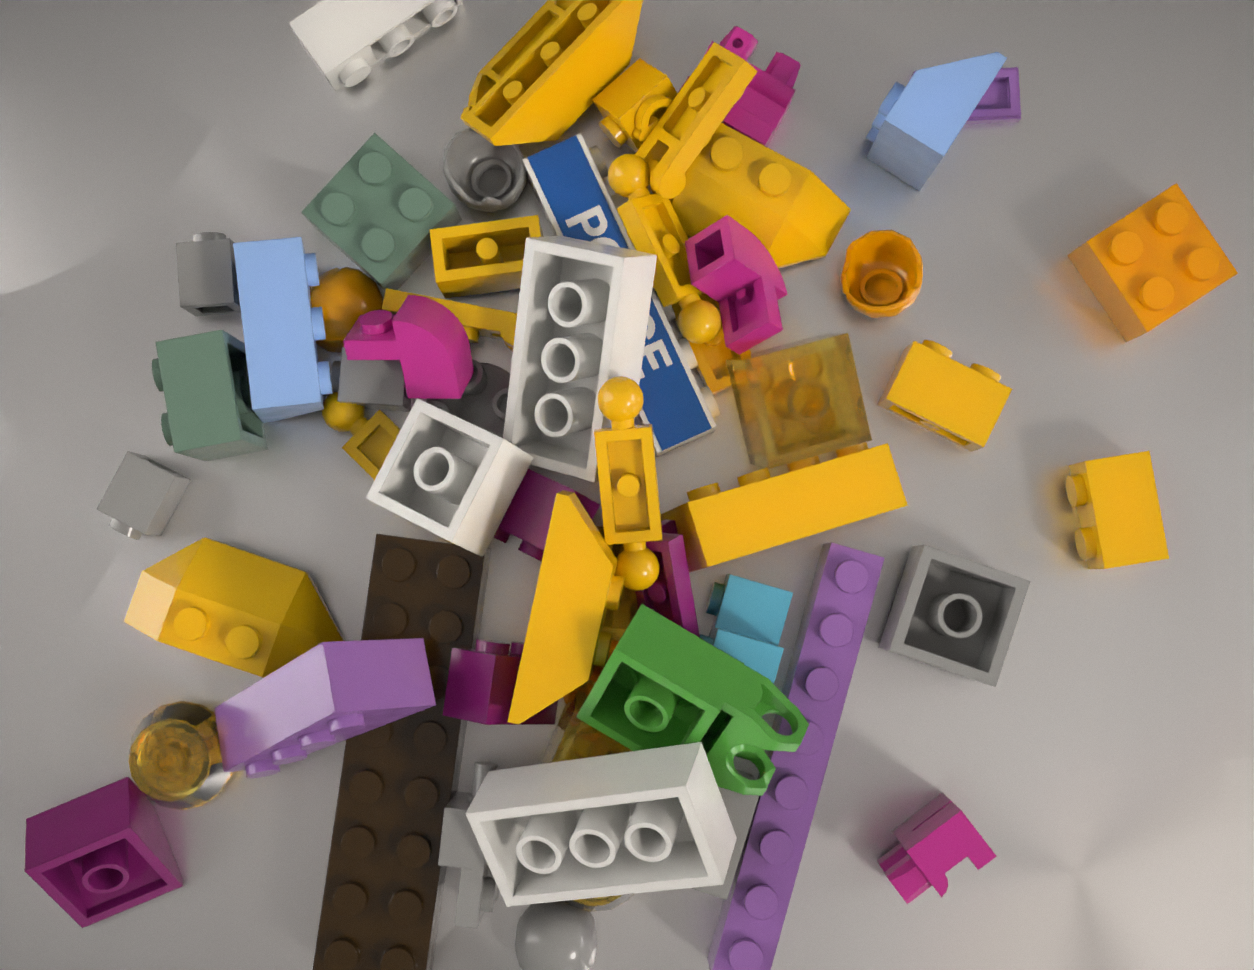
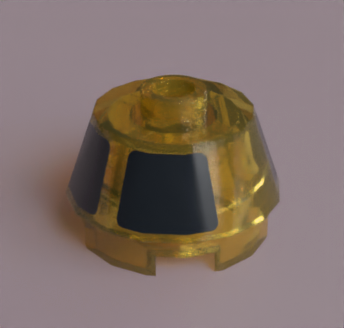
[128,701,233,810]

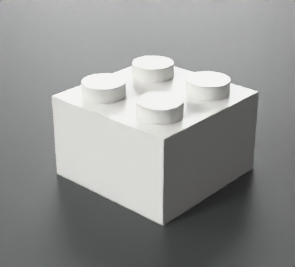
[366,398,534,557]

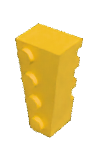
[661,439,908,572]

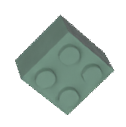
[301,133,462,290]
[152,330,268,461]

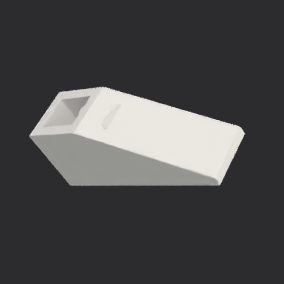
[289,0,463,92]

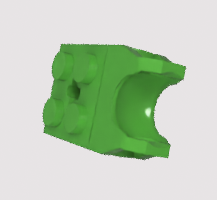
[576,604,809,796]

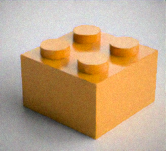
[1067,183,1238,342]

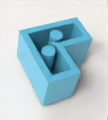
[700,574,793,684]

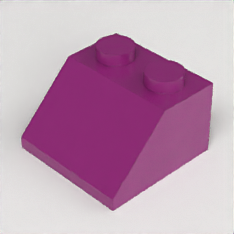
[24,777,183,928]

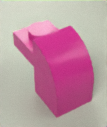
[685,215,787,355]
[343,295,474,399]

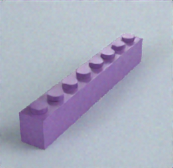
[707,542,885,970]

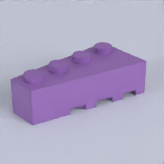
[214,638,436,778]

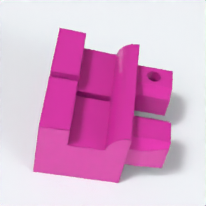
[678,26,801,147]
[877,792,997,904]

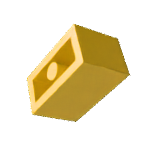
[429,215,544,299]
[877,340,1012,452]
[1066,451,1169,569]

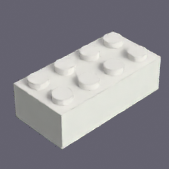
[503,236,657,482]
[465,742,737,907]

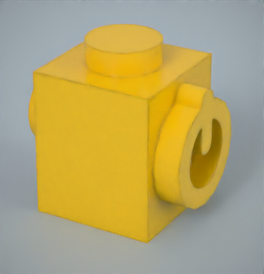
[592,58,678,152]

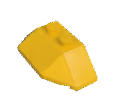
[460,0,643,146]
[650,123,851,269]
[508,490,625,725]
[124,537,345,678]

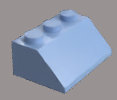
[866,52,1007,191]
[233,237,333,423]

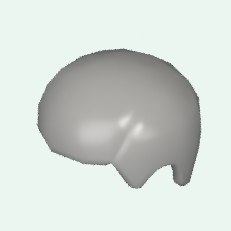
[443,128,527,212]
[515,900,597,970]

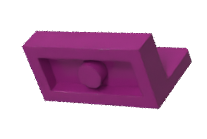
[635,519,700,638]

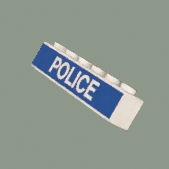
[522,133,721,458]

